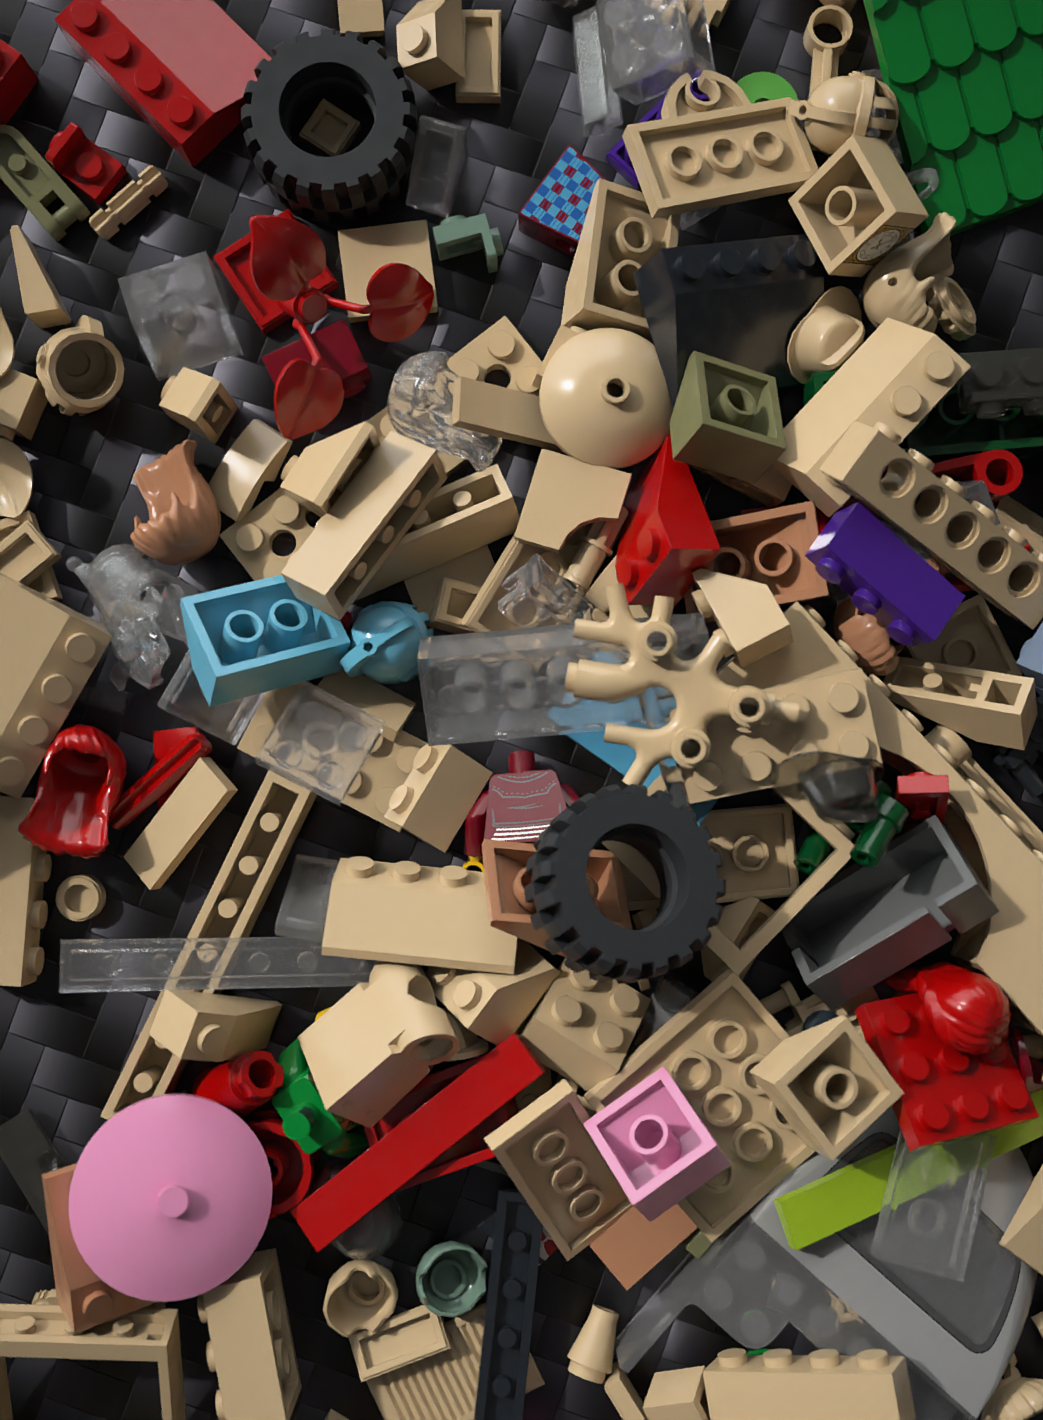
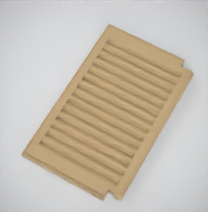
[366,1302,545,1420]

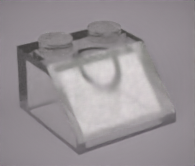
[118,251,243,381]

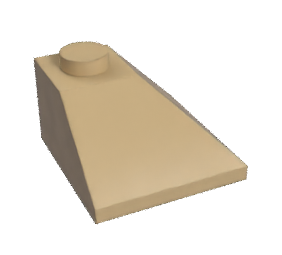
[280,421,381,517]

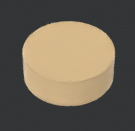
[56,874,106,921]

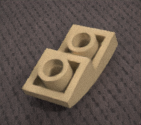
[209,419,293,521]

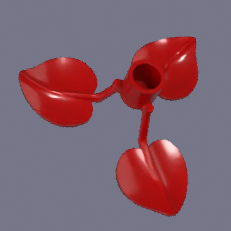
[249,215,434,439]

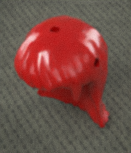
[18,724,127,859]

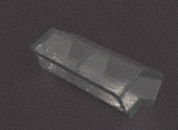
[572,6,623,138]

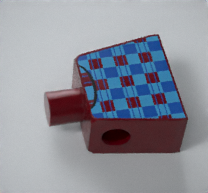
[518,145,606,258]

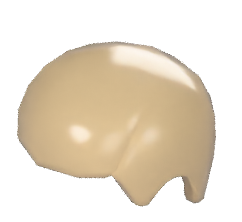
[323,1259,398,1338]

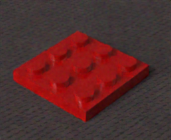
[854,993,1039,1152]

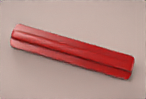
[109,732,212,830]

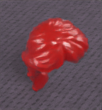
[879,961,1011,1055]

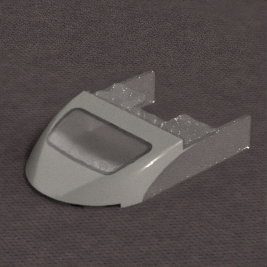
[615,1105,1038,1420]

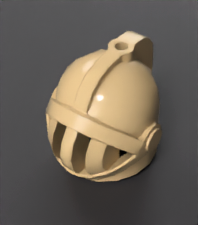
[787,71,899,156]
[36,315,124,416]

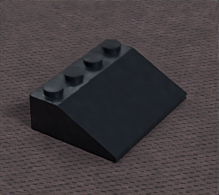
[633,234,824,407]

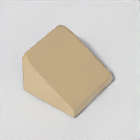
[427,577,481,637]

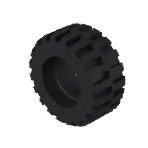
[241,29,420,223]
[524,784,726,984]

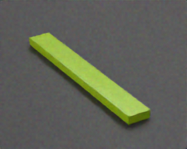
[773,1089,1043,1251]

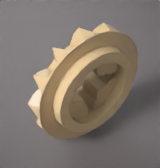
[926,273,976,341]

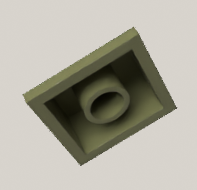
[669,351,786,484]

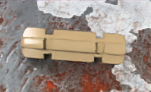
[89,165,168,240]

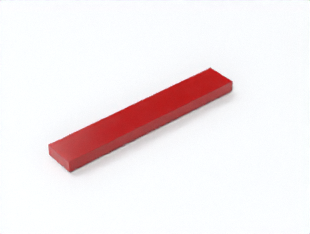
[290,1032,546,1252]

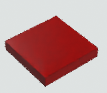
[213,209,339,335]

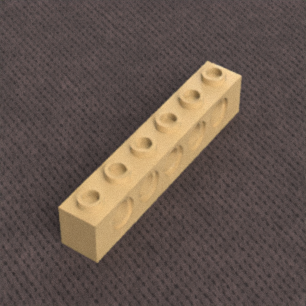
[819,420,1043,630]

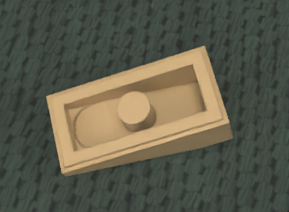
[10,225,72,329]

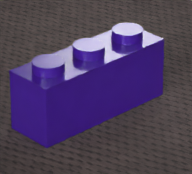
[804,502,965,647]

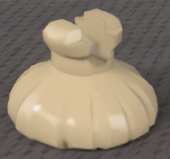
[980,1353,1043,1420]

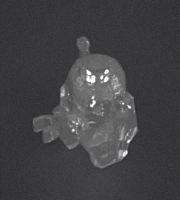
[66,543,198,691]

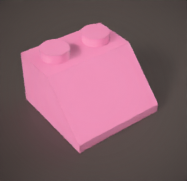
[583,1066,731,1222]

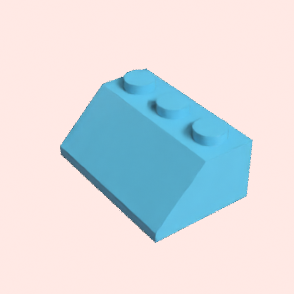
[180,575,351,707]

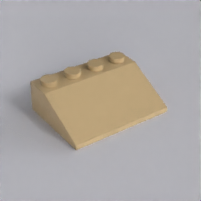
[0,573,113,799]

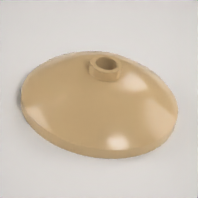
[539,328,674,469]

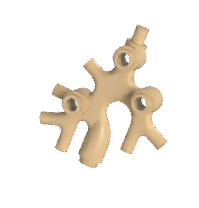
[564,583,799,785]

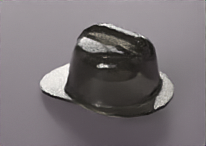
[771,751,884,825]

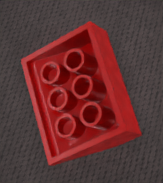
[54,0,272,168]

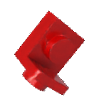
[45,122,127,206]

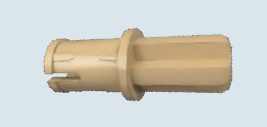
[562,507,628,592]

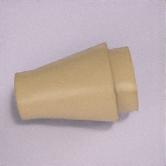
[567,1304,620,1384]

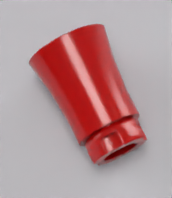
[192,1050,284,1120]

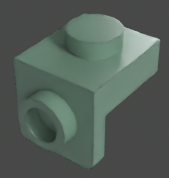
[432,213,504,273]

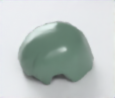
[416,1241,488,1318]

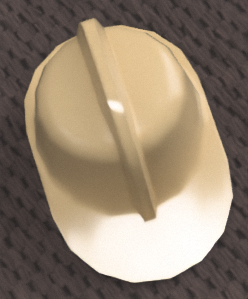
[787,286,865,384]

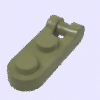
[0,124,91,243]

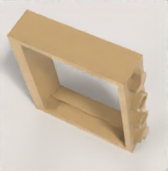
[602,760,855,975]
[0,1304,186,1420]

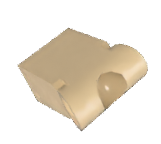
[297,961,460,1128]

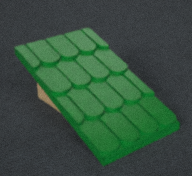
[863,0,1043,236]

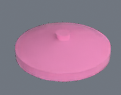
[69,1093,272,1302]

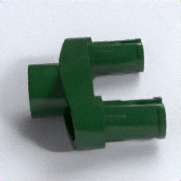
[793,775,909,875]

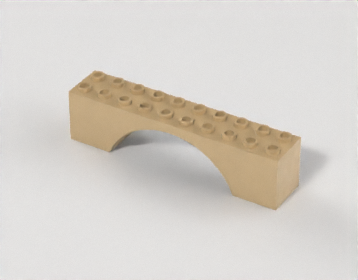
[716,601,1043,1035]

